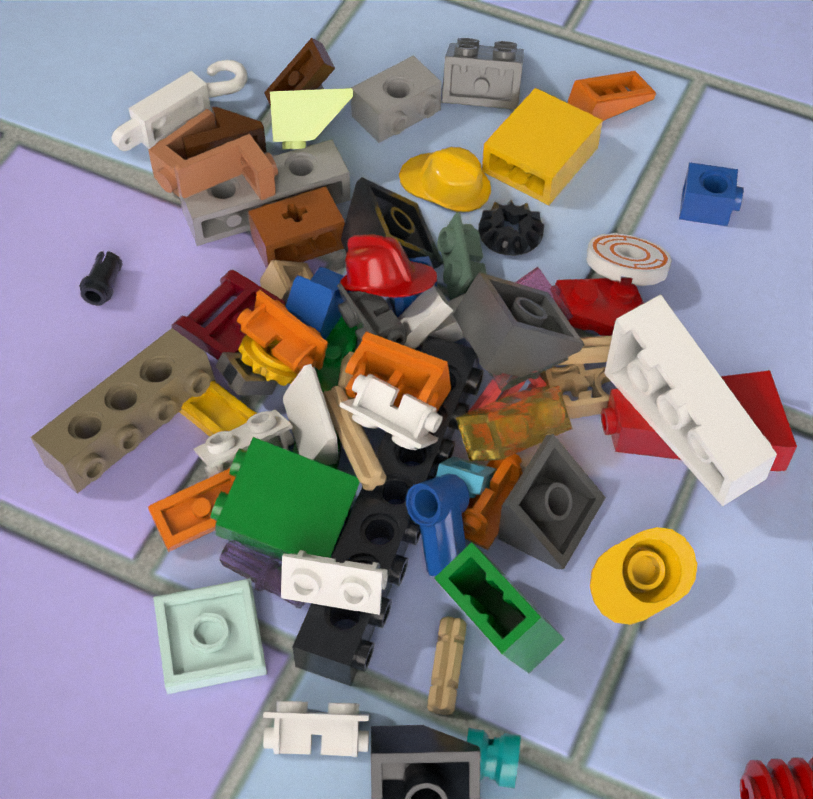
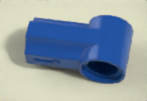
[406,473,469,576]

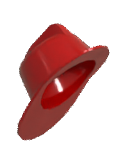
[340,234,437,298]

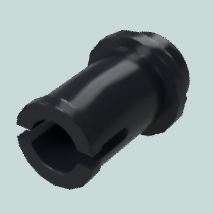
[79,251,123,306]

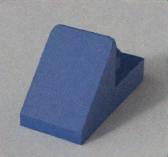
[285,266,352,340]

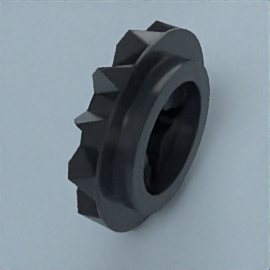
[478,200,544,256]

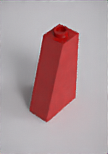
[601,370,797,472]

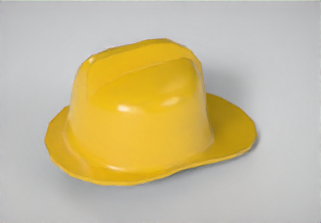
[399,147,491,212]
[590,527,697,625]

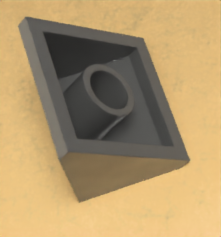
[498,434,606,569]

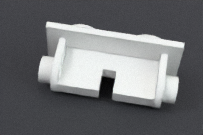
[339,374,442,450]
[194,409,295,478]
[281,550,388,615]
[263,701,370,757]

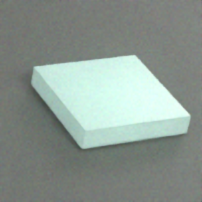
[153,578,267,694]

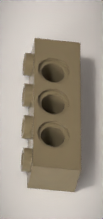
[30,328,216,494]

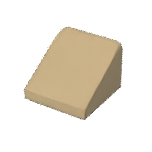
[260,260,313,303]

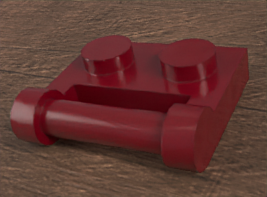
[171,270,286,360]

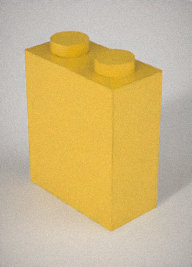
[482,88,603,206]

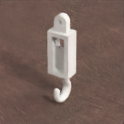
[112,60,247,151]

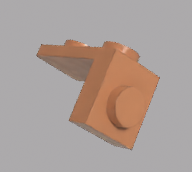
[148,109,216,197]
[174,134,278,201]

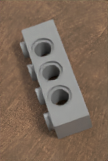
[179,139,351,246]

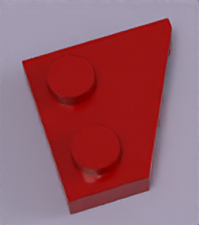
[551,277,644,336]

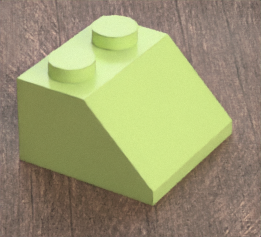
[270,88,353,149]

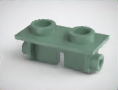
[437,212,487,300]

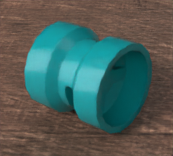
[467,728,521,789]

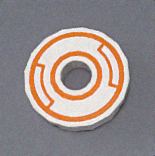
[586,233,672,286]

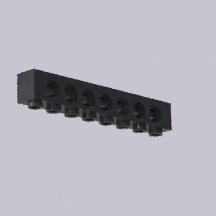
[292,336,484,686]

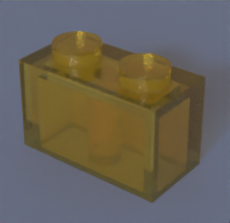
[456,385,573,461]

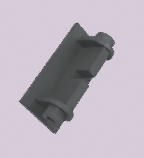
[337,283,407,345]

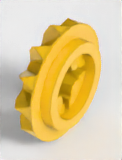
[238,335,300,386]

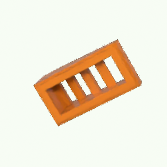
[568,71,656,121]

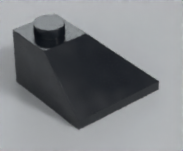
[341,177,443,269]
[371,725,480,799]

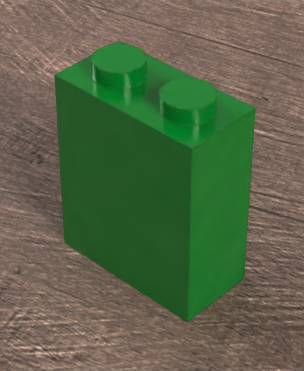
[210,437,360,561]
[434,542,565,674]

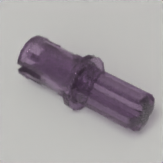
[219,540,306,609]

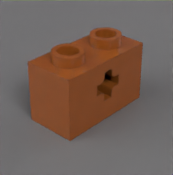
[248,186,345,269]

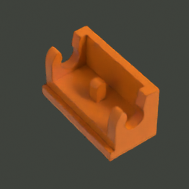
[345,331,451,413]

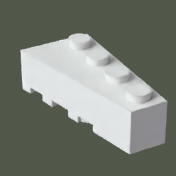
[604,294,777,506]

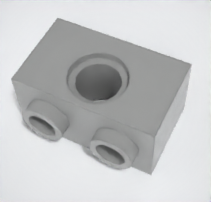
[351,55,442,143]

